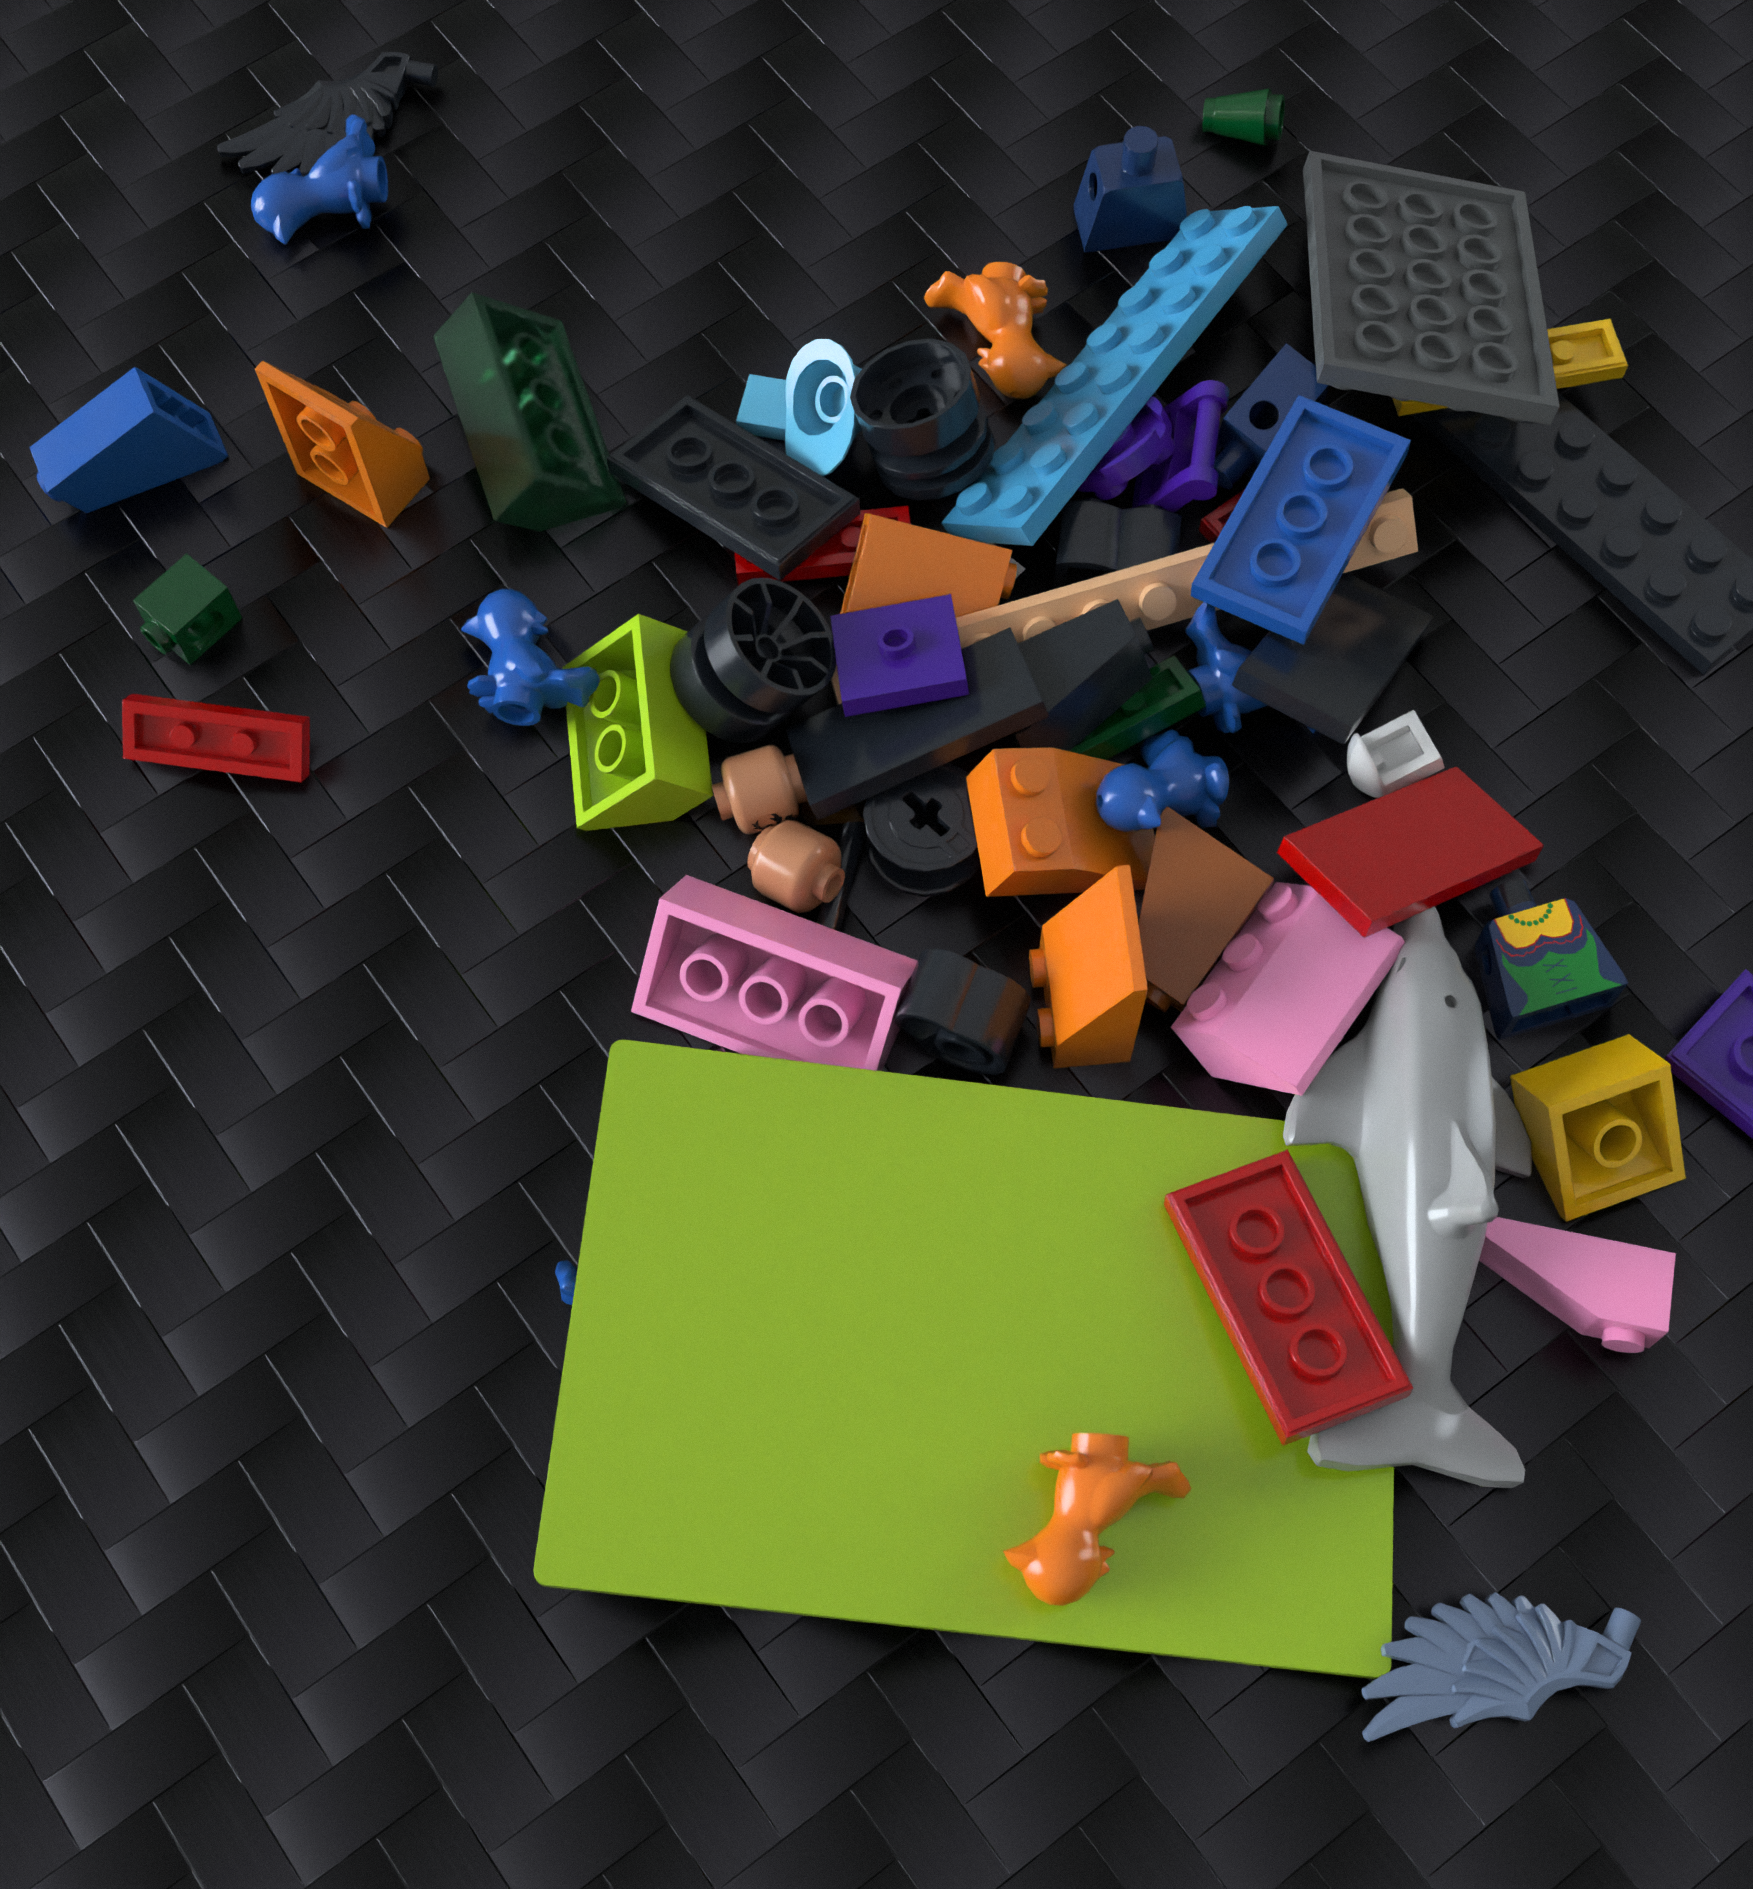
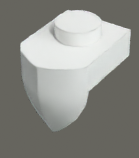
[1347,710,1445,798]

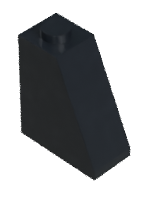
[1015,599,1154,751]

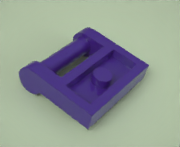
[1132,380,1230,513]

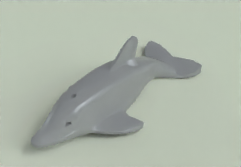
[1283,906,1532,1488]

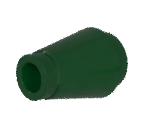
[1202,88,1285,146]

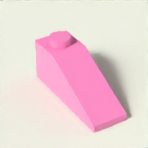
[1479,1217,1676,1353]

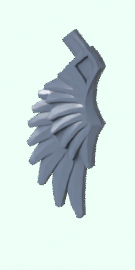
[1362,1592,1641,1742]

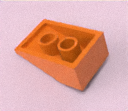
[255,360,430,528]
[966,748,1155,897]
[1029,865,1148,1068]

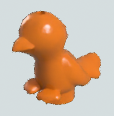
[924,262,1067,400]
[1003,1433,1191,1606]

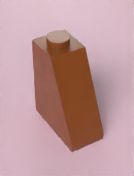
[1139,806,1274,1013]

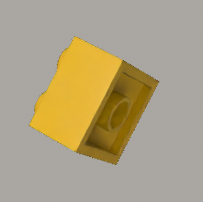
[1510,1034,1686,1222]

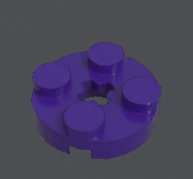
[1077,396,1176,500]

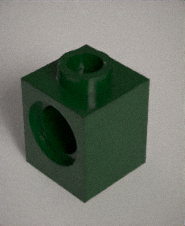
[133,553,242,665]

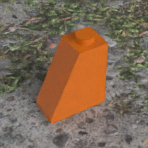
[840,513,1017,618]

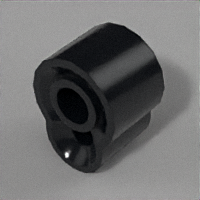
[895,948,1031,1075]

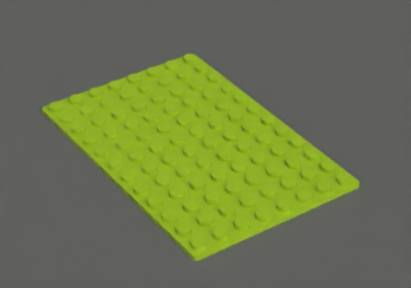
[533,1040,1394,1679]

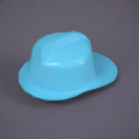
[785,339,862,477]

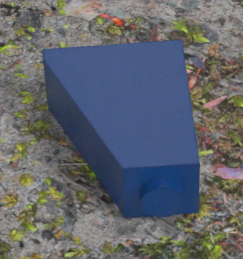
[29,367,228,513]

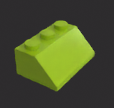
[563,614,713,831]

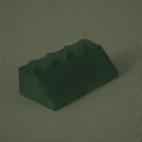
[433,292,626,532]

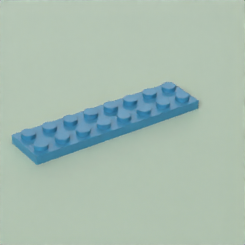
[941,206,1288,546]

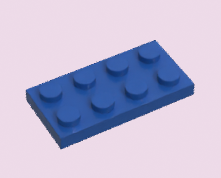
[1191,395,1411,645]

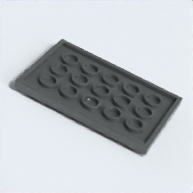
[1303,151,1560,425]

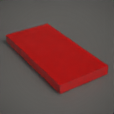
[1277,766,1544,938]
[1164,1150,1413,1446]

